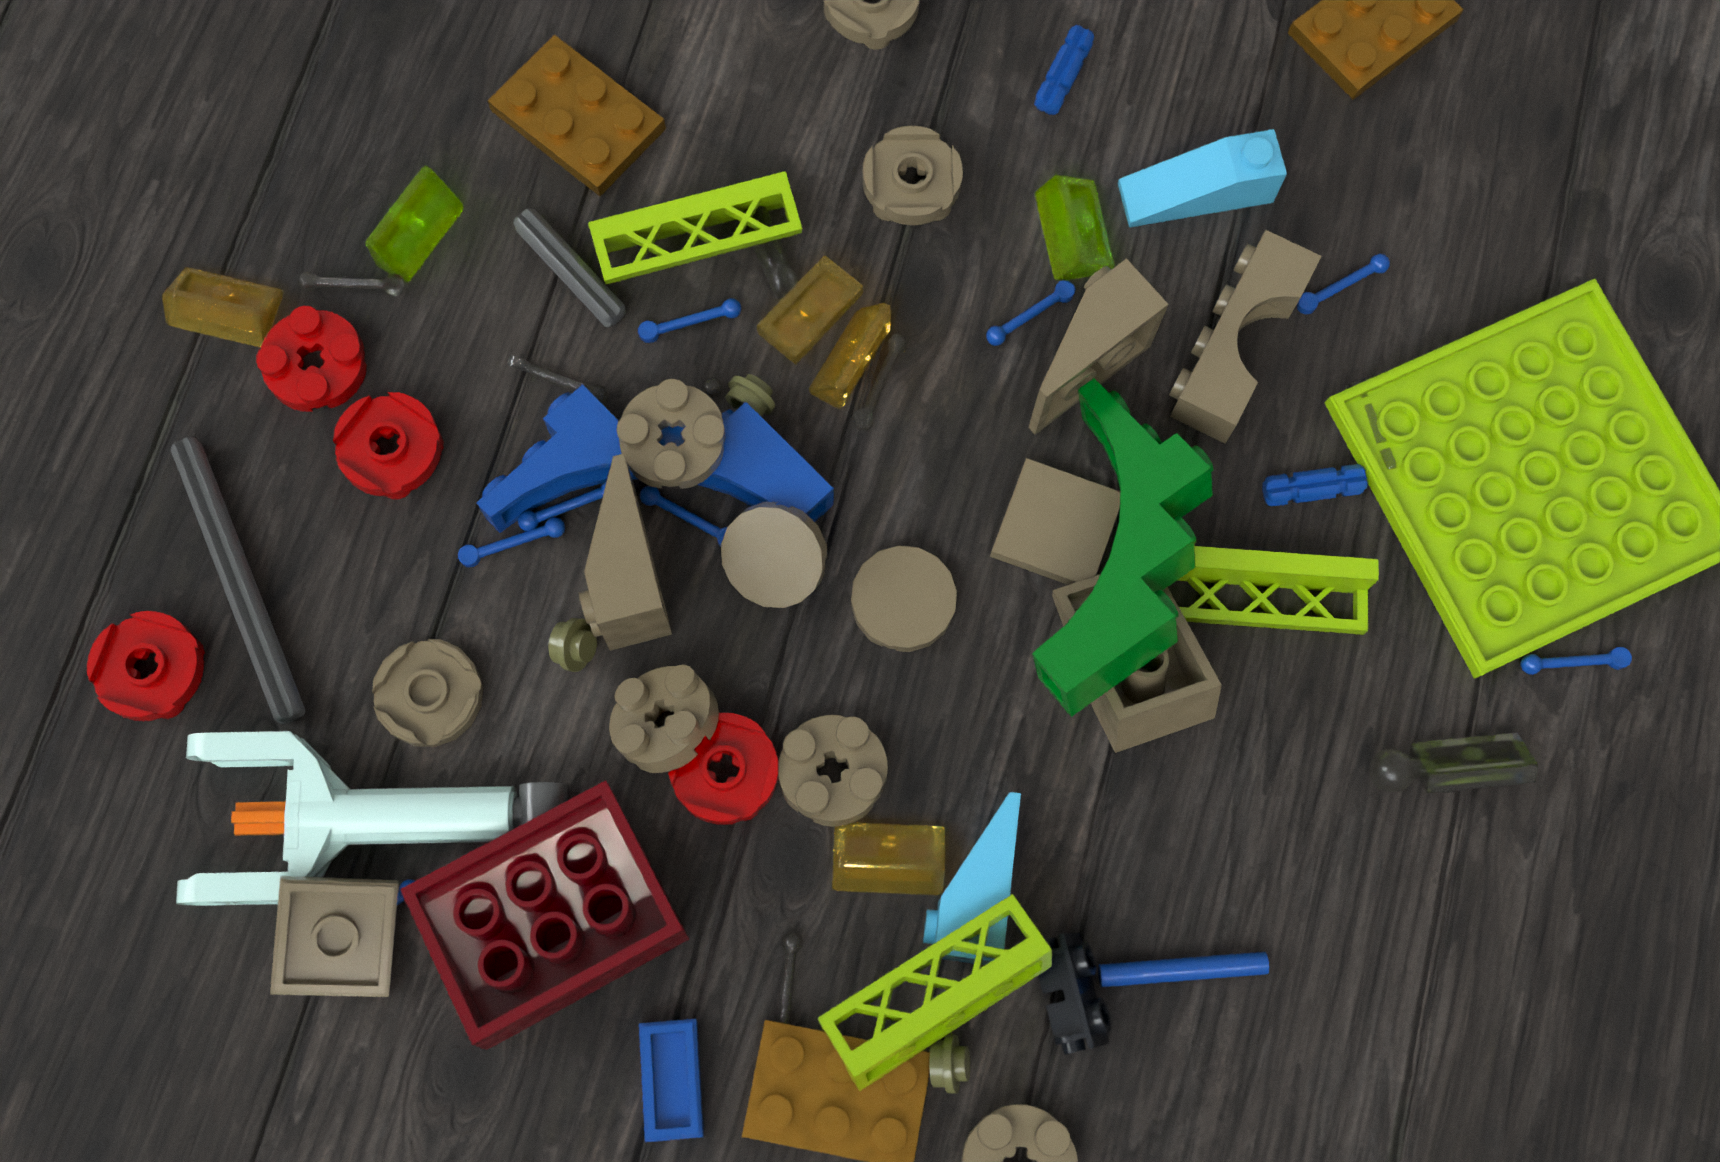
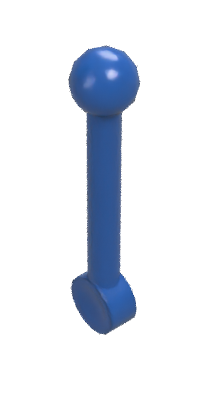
[1296,254,1390,314]
[986,280,1075,346]
[638,298,742,343]
[518,483,606,531]
[640,486,727,547]
[458,517,565,568]
[1520,647,1632,675]

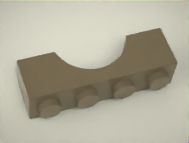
[1169,230,1321,444]

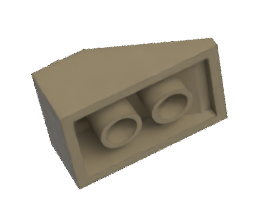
[1028,258,1168,435]
[579,454,672,651]
[1052,574,1222,753]

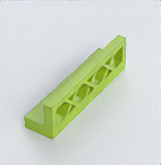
[588,171,802,285]
[1177,546,1379,635]
[818,894,1052,1091]

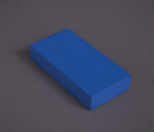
[639,1019,704,1142]

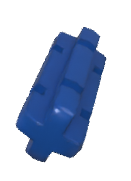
[1034,25,1094,115]
[1262,464,1367,507]

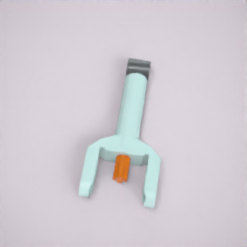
[176,731,569,906]

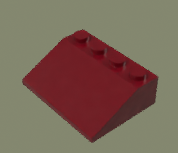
[400,780,690,1050]

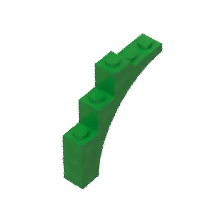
[1032,378,1214,717]

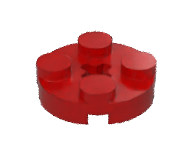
[256,306,367,412]
[333,392,444,499]
[87,611,205,721]
[668,713,779,825]

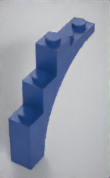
[476,384,834,533]

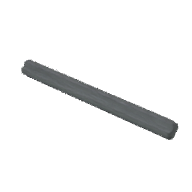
[171,437,305,724]

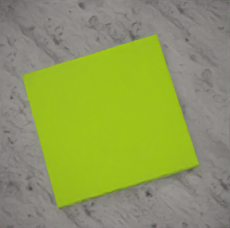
[1324,279,1720,679]

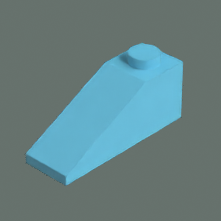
[1118,129,1287,227]
[923,792,1021,965]

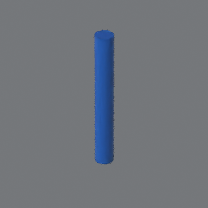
[1098,952,1269,987]

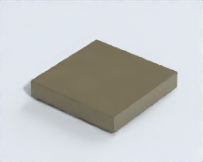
[990,458,1120,585]
[270,876,398,997]

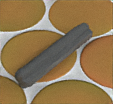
[513,208,626,327]

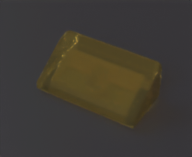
[162,267,283,347]
[809,303,892,409]
[832,823,945,895]

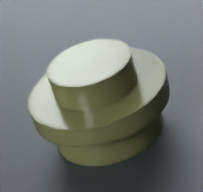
[725,374,776,417]
[548,618,597,672]
[929,1034,971,1094]

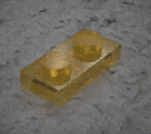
[757,255,863,365]

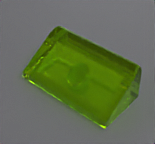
[365,165,464,282]
[1035,175,1115,280]

